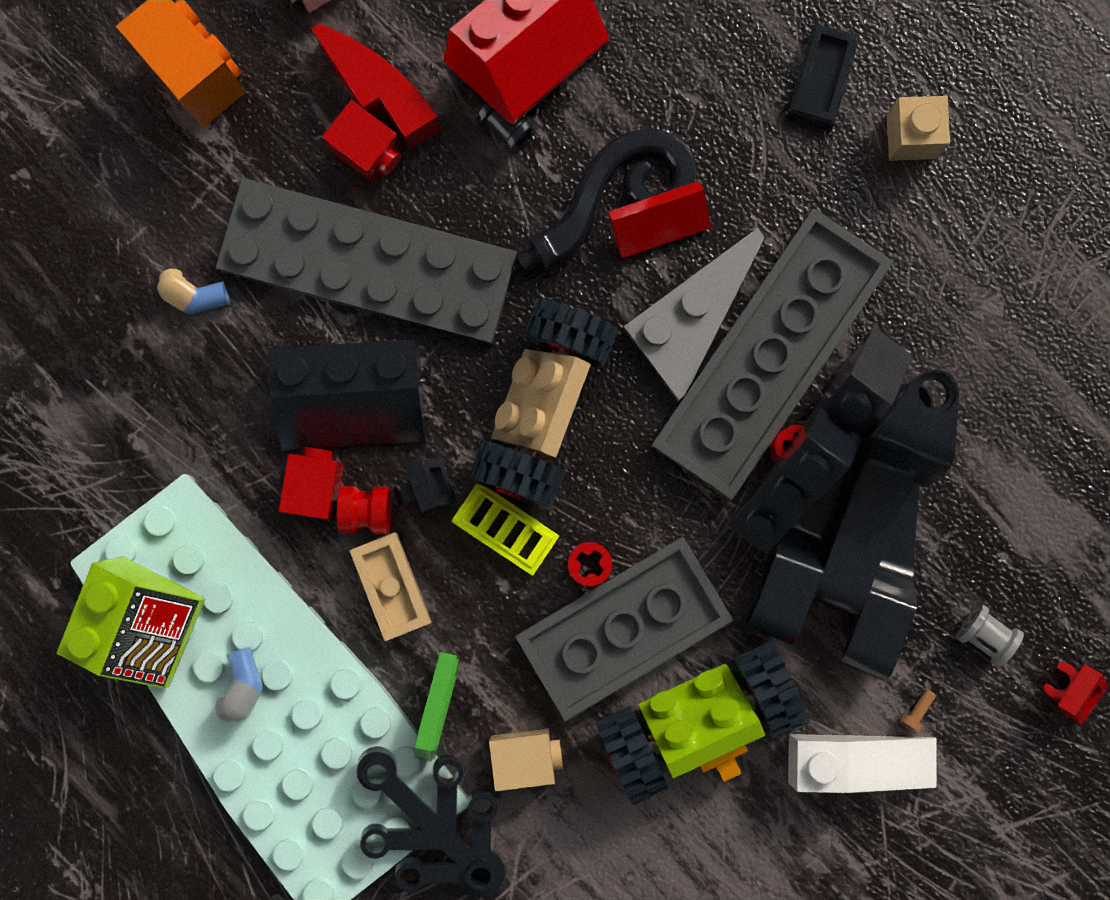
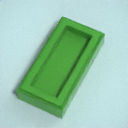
[414,652,459,762]

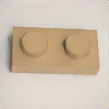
[349,532,432,641]

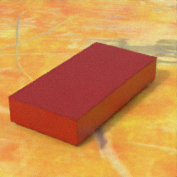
[608,181,711,258]

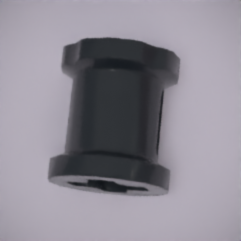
[475,103,539,155]

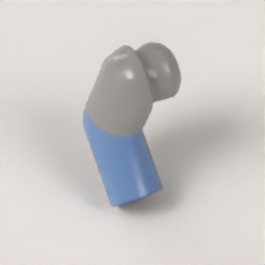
[215,647,263,722]

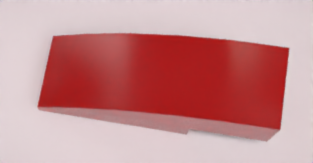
[311,23,441,150]

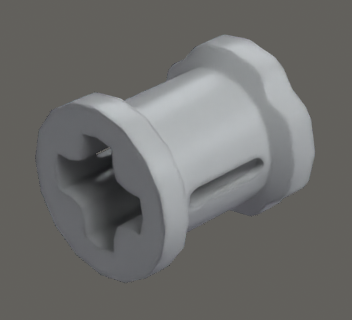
[956,604,1024,668]

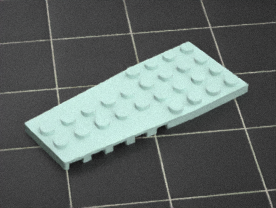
[71,474,468,900]

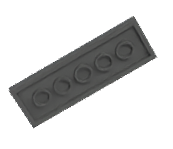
[216,178,517,346]
[651,208,894,501]

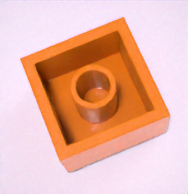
[116,0,246,128]

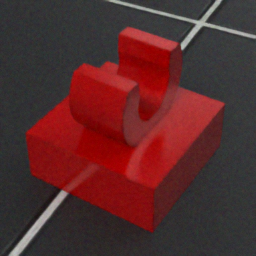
[1043,662,1109,726]

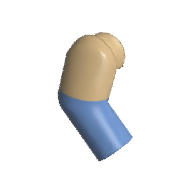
[157,268,230,314]

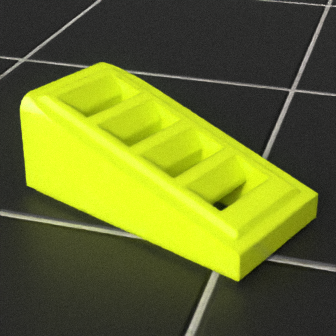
[451,481,559,576]

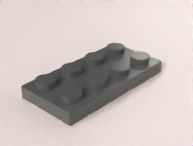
[515,536,734,721]

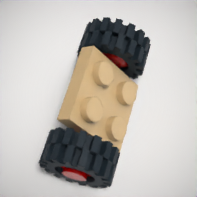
[469,298,618,508]

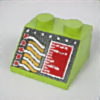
[57,556,206,688]

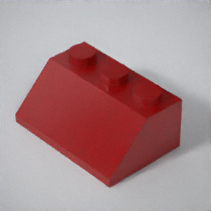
[443,0,609,125]

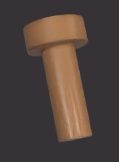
[899,689,936,734]

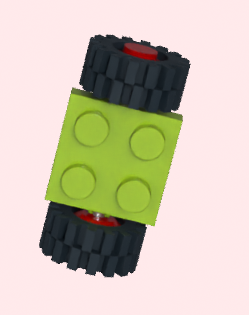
[595,641,810,805]

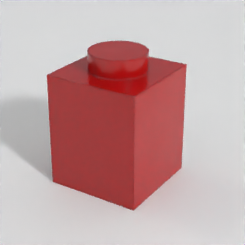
[322,99,402,184]
[279,447,344,521]

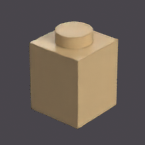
[887,96,950,161]
[489,728,563,791]

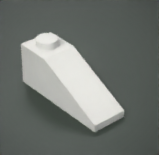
[788,734,936,793]

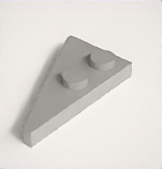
[623,228,765,402]

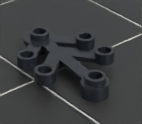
[357,746,505,897]

